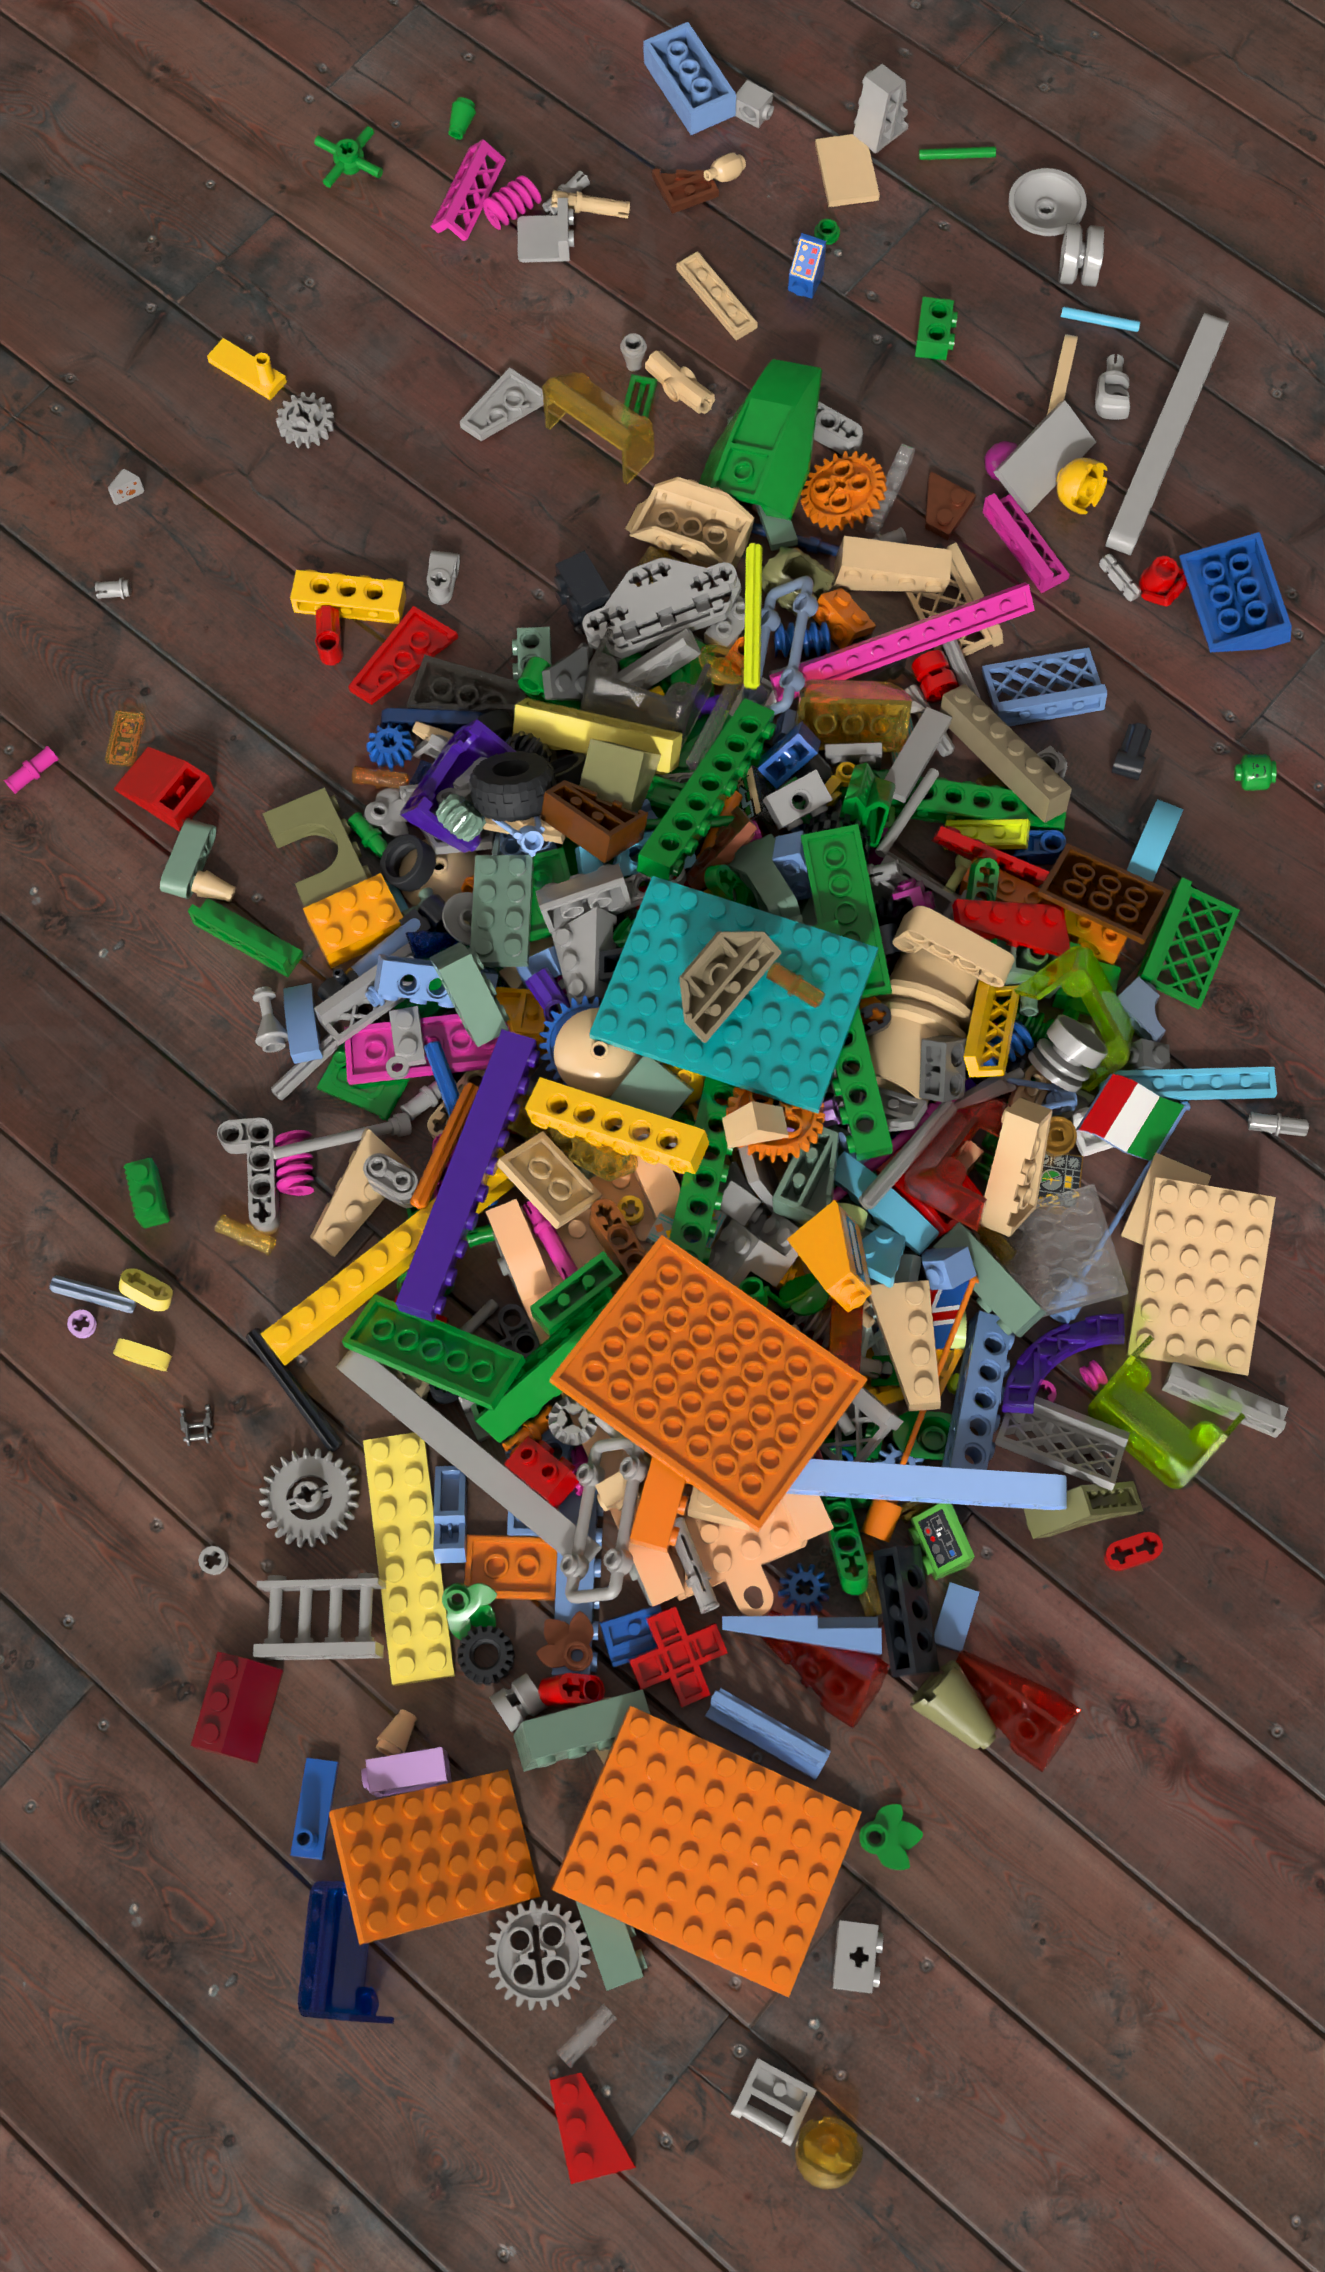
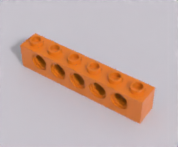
[959,857,1128,965]

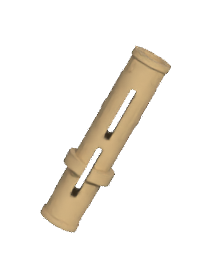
[551,190,630,219]

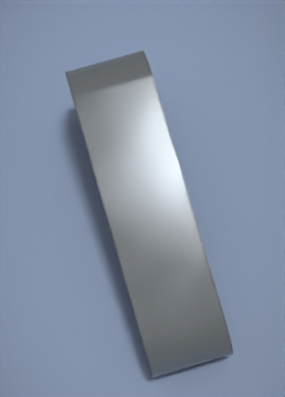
[814,401,863,457]
[217,1118,280,1235]

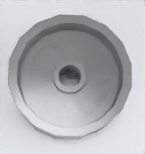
[1059,223,1104,287]

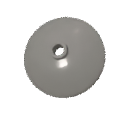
[1008,168,1087,236]

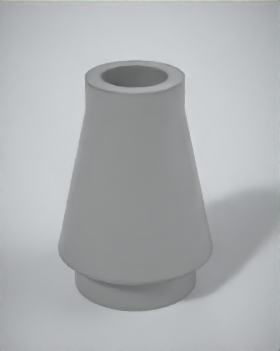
[620,333,647,372]

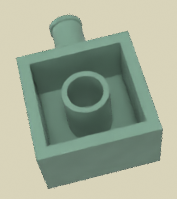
[997,939,1065,1017]

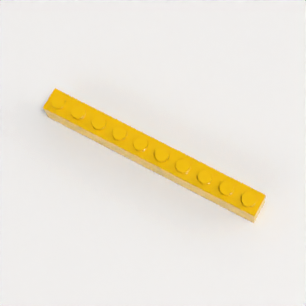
[261,1148,515,1366]

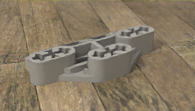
[582,558,742,658]

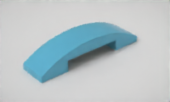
[1127,799,1184,882]

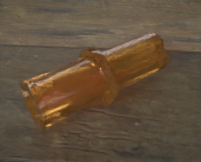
[352,766,409,789]
[766,962,825,1007]

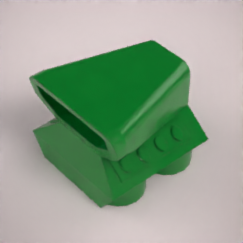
[839,763,896,848]

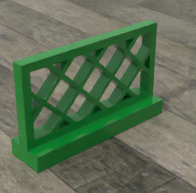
[1134,877,1240,1009]

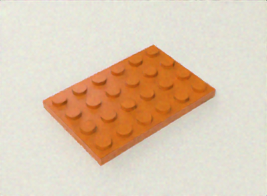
[329,1769,540,1945]

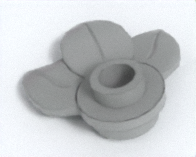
[364,787,409,837]

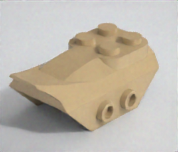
[625,477,754,568]

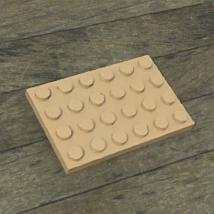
[1126,1177,1276,1376]

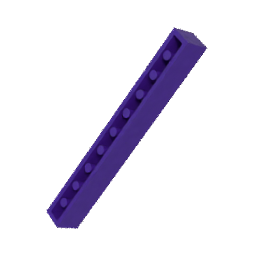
[396,1029,540,1322]

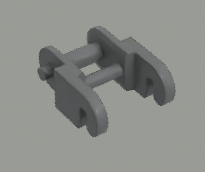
[180,1404,213,1446]

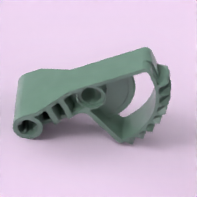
[727,834,804,924]

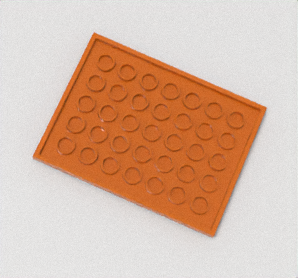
[549,1235,868,1532]
[551,1706,862,1997]

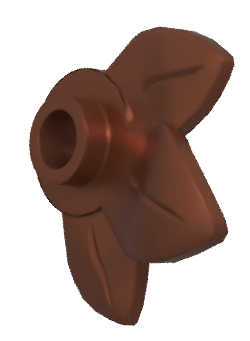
[536,1611,594,1672]

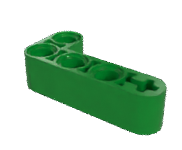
[821,1496,872,1595]

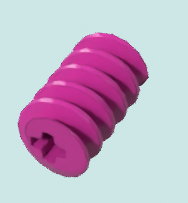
[483,175,542,230]
[275,1130,314,1196]

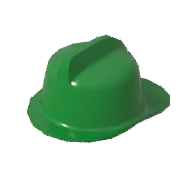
[892,1411,952,1460]

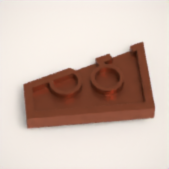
[686,806,758,891]

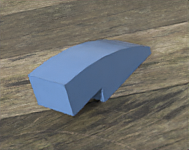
[283,983,323,1064]
[433,1466,467,1564]

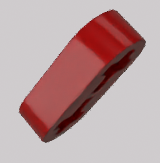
[1104,1532,1163,1571]

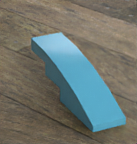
[835,1151,939,1255]

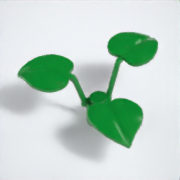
[739,1273,830,1316]

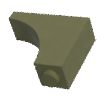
[1024,1481,1143,1539]

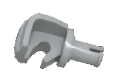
[1095,354,1130,419]

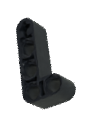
[429,1304,540,1405]

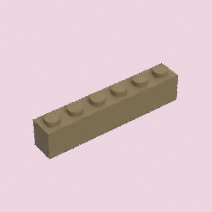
[940,684,1072,823]

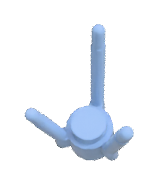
[492,815,545,857]

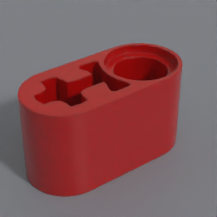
[538,1673,605,1708]

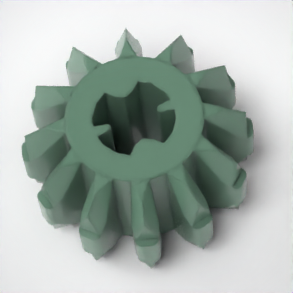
[436,793,486,842]

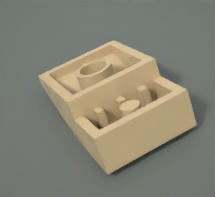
[1121,1153,1211,1245]

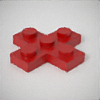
[628,1606,728,1707]

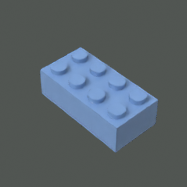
[643,22,736,135]

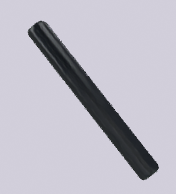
[246,1328,343,1452]

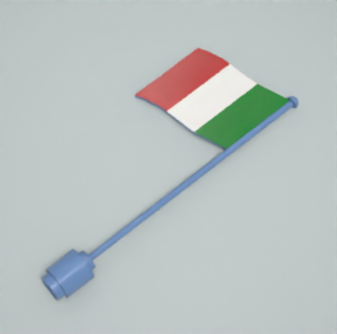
[1047,1074,1191,1324]

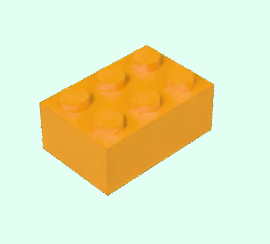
[303,873,403,969]

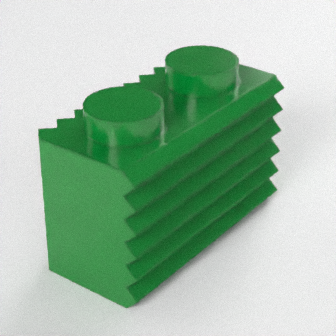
[123,1158,170,1229]

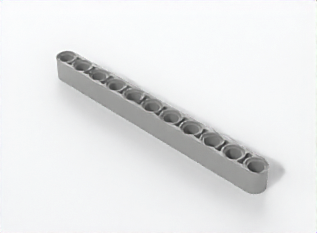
[1105,313,1229,555]
[335,1350,602,1563]

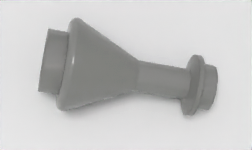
[252,987,288,1052]

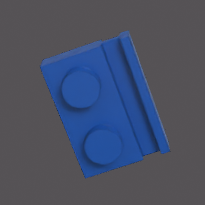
[599,1604,662,1667]

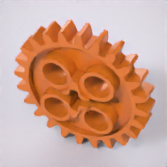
[800,451,887,531]
[726,1087,825,1163]

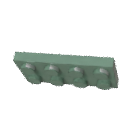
[470,855,534,967]

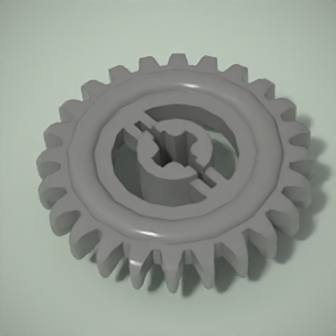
[258,1447,360,1548]

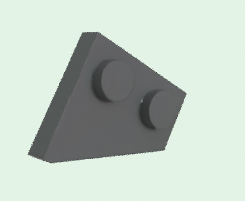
[542,646,593,702]

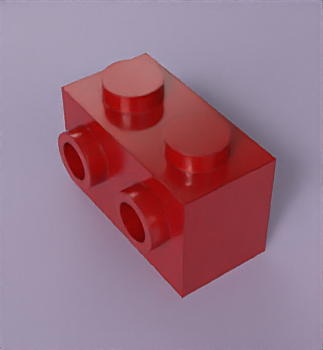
[504,1436,579,1509]

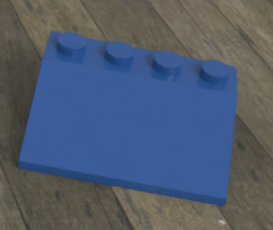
[1179,532,1292,652]

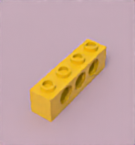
[290,569,406,624]

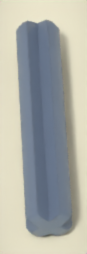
[50,1275,137,1313]

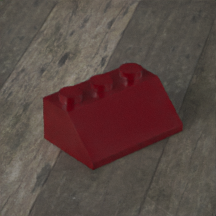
[191,1651,284,1764]

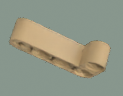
[893,906,1015,987]

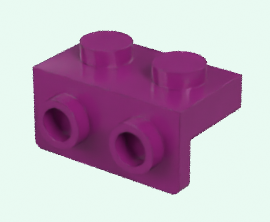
[892,877,936,910]

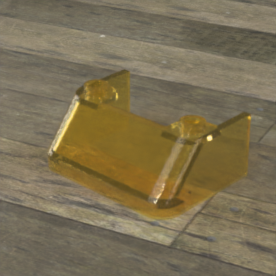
[542,372,654,484]

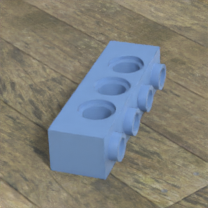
[374,954,498,1008]

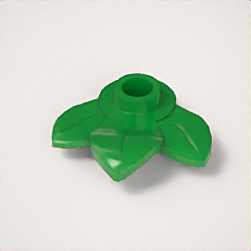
[442,1583,497,1640]
[859,1804,923,1870]

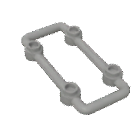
[560,1436,649,1604]

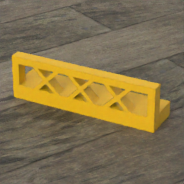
[963,980,1020,1077]

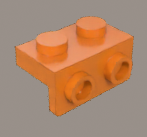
[811,588,876,649]

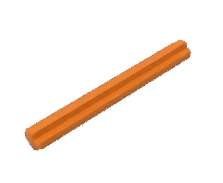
[410,1083,479,1210]

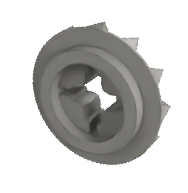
[549,1396,598,1445]

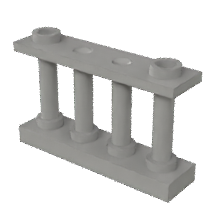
[253,1573,386,1661]

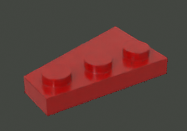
[549,2072,636,2184]

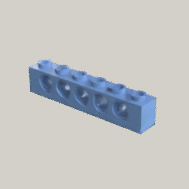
[942,1310,1015,1470]

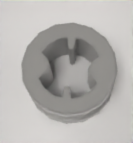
[199,1546,229,1575]

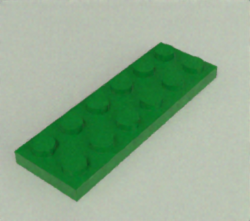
[801,824,892,999]
[342,1294,526,1411]

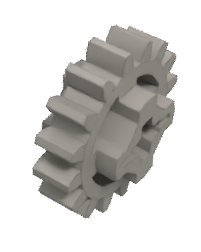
[276,392,335,448]

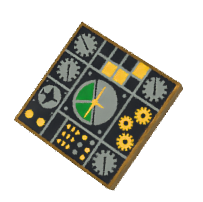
[1036,1154,1084,1215]

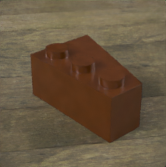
[541,780,648,863]

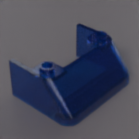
[298,1881,394,2024]

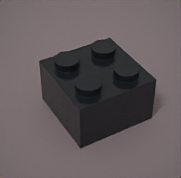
[554,550,610,635]

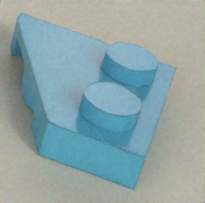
[862,1225,906,1288]

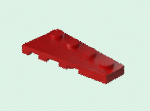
[348,606,458,705]

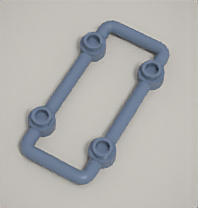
[742,576,819,715]

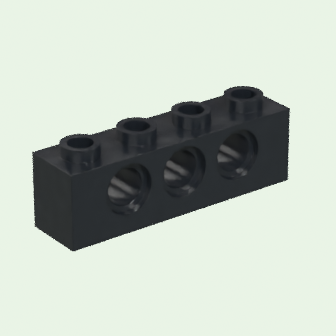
[873,1546,940,1677]

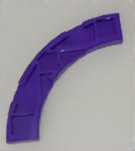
[1002,1314,1125,1414]

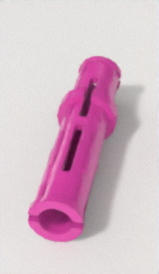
[522,1201,578,1281]

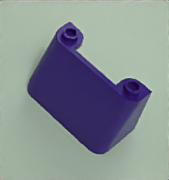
[400,719,516,853]

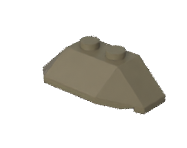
[679,931,782,1043]

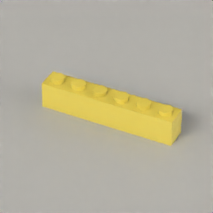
[512,698,683,775]

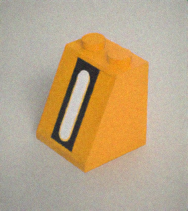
[787,1200,872,1313]

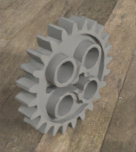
[486,1900,591,2010]

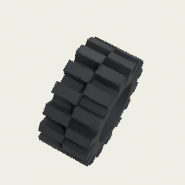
[457,1625,515,1685]

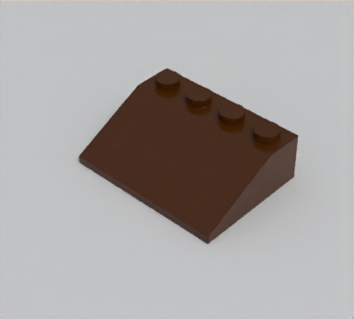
[1037,843,1171,945]

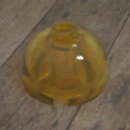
[794,2117,863,2190]

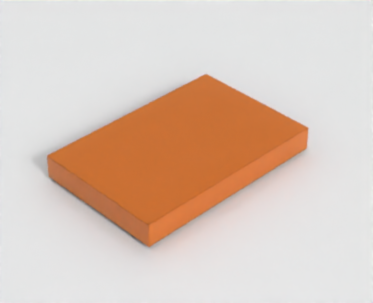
[464,1534,557,1601]

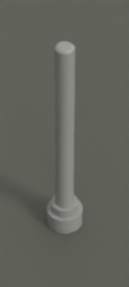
[271,1112,412,1159]

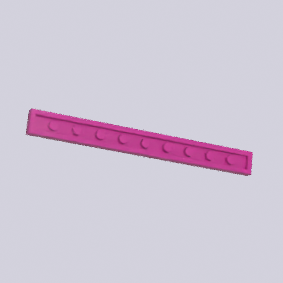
[769,582,1035,702]

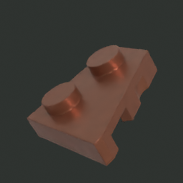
[652,169,719,214]
[925,472,976,540]

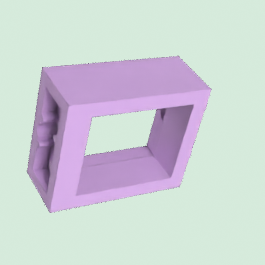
[361,1747,452,1797]

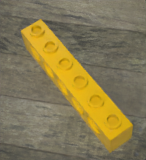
[525,1077,709,1174]

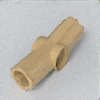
[645,350,715,414]

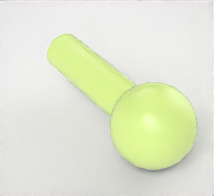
[945,855,972,892]

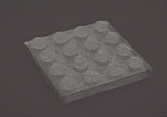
[982,1184,1128,1317]

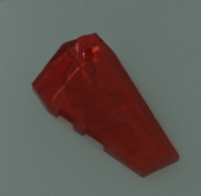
[760,1610,890,1729]
[956,1650,1082,1772]

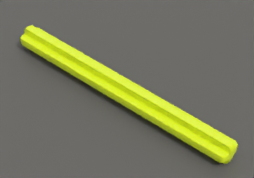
[744,543,762,690]

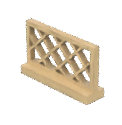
[905,543,1003,664]

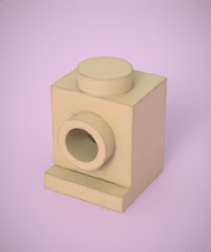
[595,1471,645,1511]

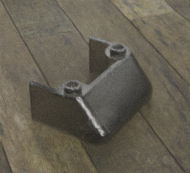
[580,628,712,749]

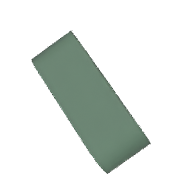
[160,818,216,899]

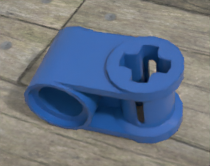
[1012,830,1066,865]

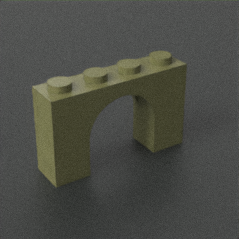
[262,787,372,908]

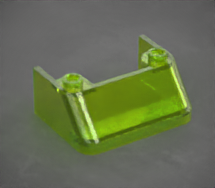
[1014,946,1134,1092]
[1088,1335,1246,1489]

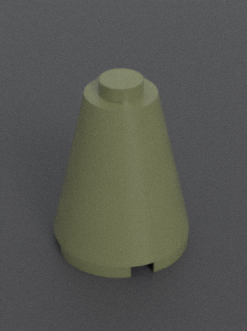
[910,1660,997,1749]

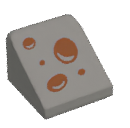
[108,469,144,505]

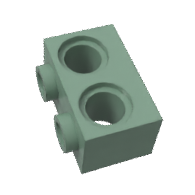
[512,627,552,690]

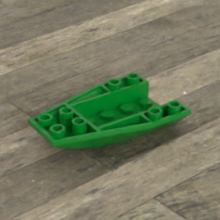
[699,359,822,521]

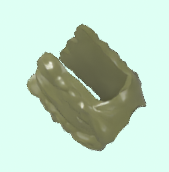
[762,546,835,621]

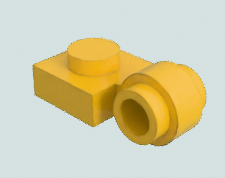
[825,762,855,807]

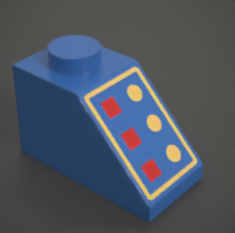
[788,233,826,299]

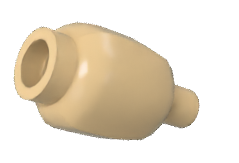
[704,153,746,182]

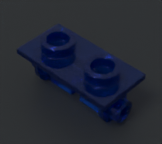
[405,930,465,959]

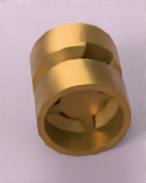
[1045,1116,1077,1157]

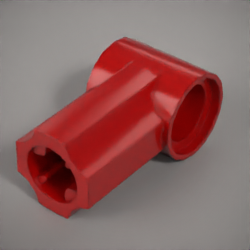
[315,606,343,666]

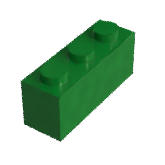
[530,1251,623,1337]

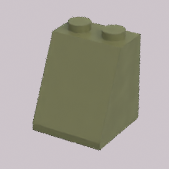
[579,739,661,813]

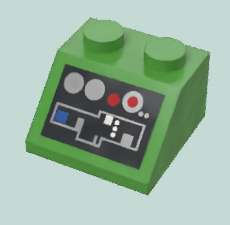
[908,1503,975,1581]

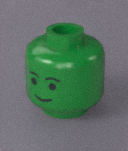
[1234,754,1277,791]

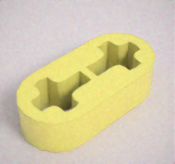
[119,1268,173,1311]
[113,1338,172,1371]

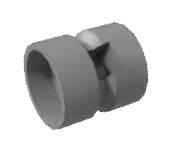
[489,1673,548,1732]

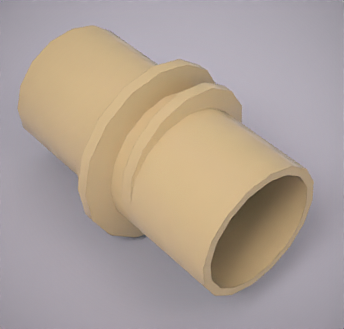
[848,948,979,1105]

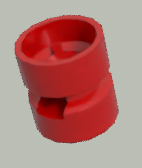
[911,650,959,703]

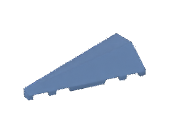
[722,1615,882,1655]

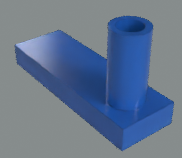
[290,1758,339,1860]

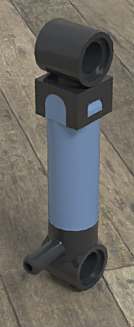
[317,894,447,1002]

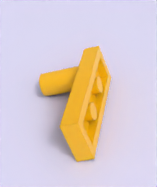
[207,338,287,400]

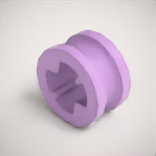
[67,1310,97,1338]

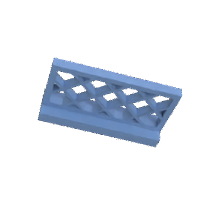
[982,647,1107,726]
[705,1688,831,1781]

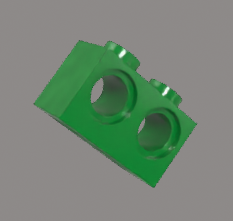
[915,297,958,360]

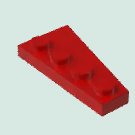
[931,826,1049,887]
[952,899,1072,962]

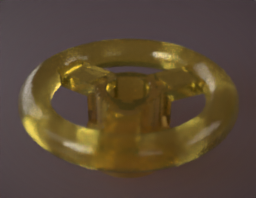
[698,644,744,685]

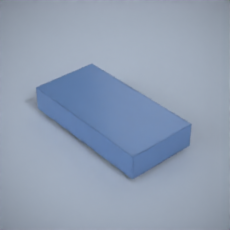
[934,1582,980,1653]

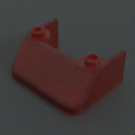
[904,1099,1011,1231]

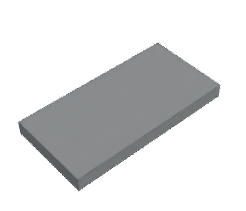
[993,400,1096,514]

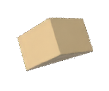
[722,1101,789,1148]

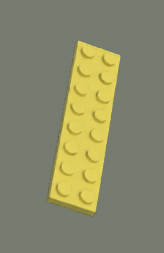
[363,1433,455,1686]

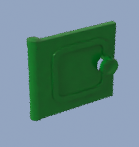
[317,1042,410,1121]

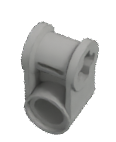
[426,550,460,605]

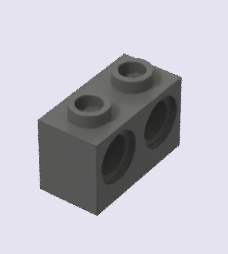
[919,1035,967,1102]

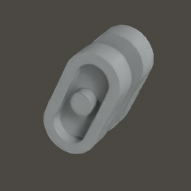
[363,1153,419,1208]

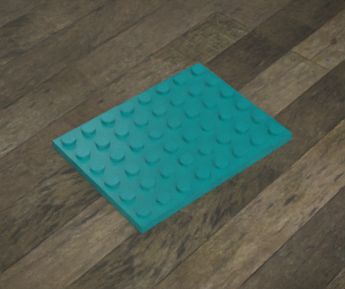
[589,876,878,1114]

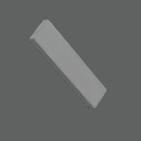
[884,707,952,803]

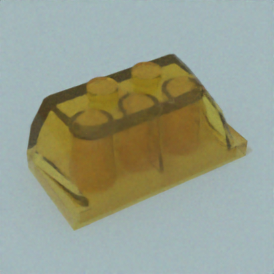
[795,679,912,752]

